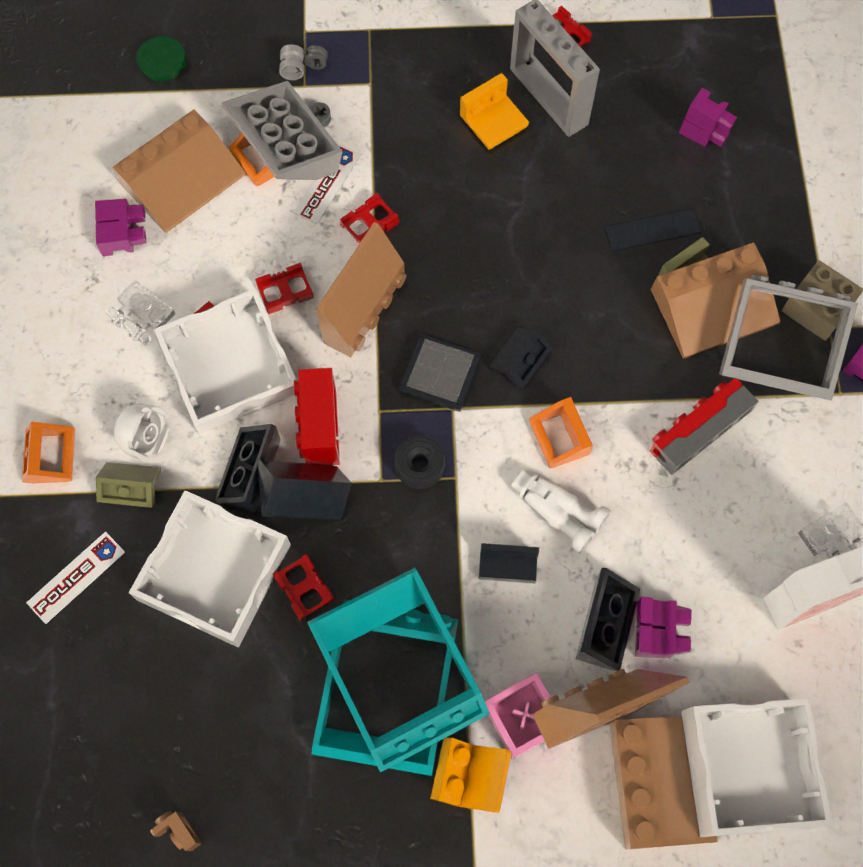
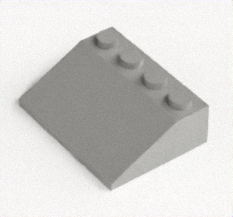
[222,81,343,180]

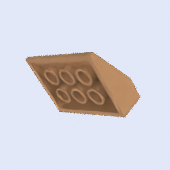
[112,109,246,233]
[316,222,406,358]
[651,242,780,359]
[532,669,690,749]
[609,717,718,850]

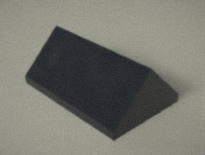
[213,424,281,516]
[258,460,352,520]
[575,568,640,671]

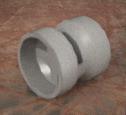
[279,45,305,80]

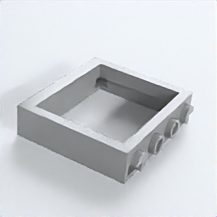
[510,0,600,137]
[719,275,858,401]

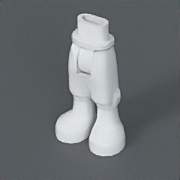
[511,469,611,553]

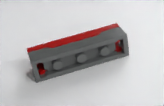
[650,378,759,476]

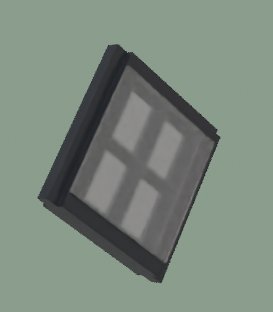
[399,334,482,412]

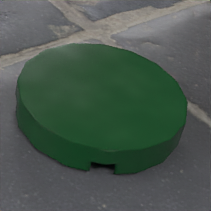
[136,36,186,82]

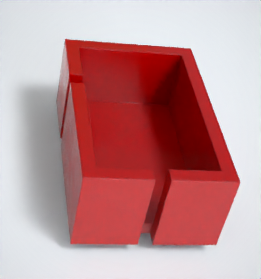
[294,367,340,465]

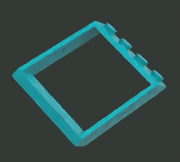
[307,568,490,772]
[312,600,458,776]

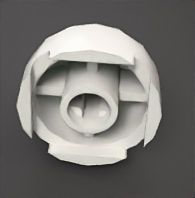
[114,403,169,461]

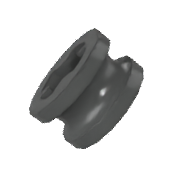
[304,45,328,70]
[309,102,331,127]

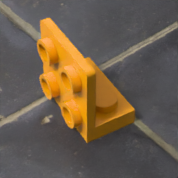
[460,73,529,149]
[430,737,512,814]

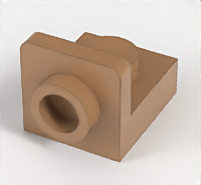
[150,811,202,851]

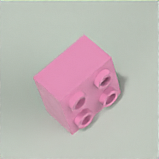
[485,673,551,760]

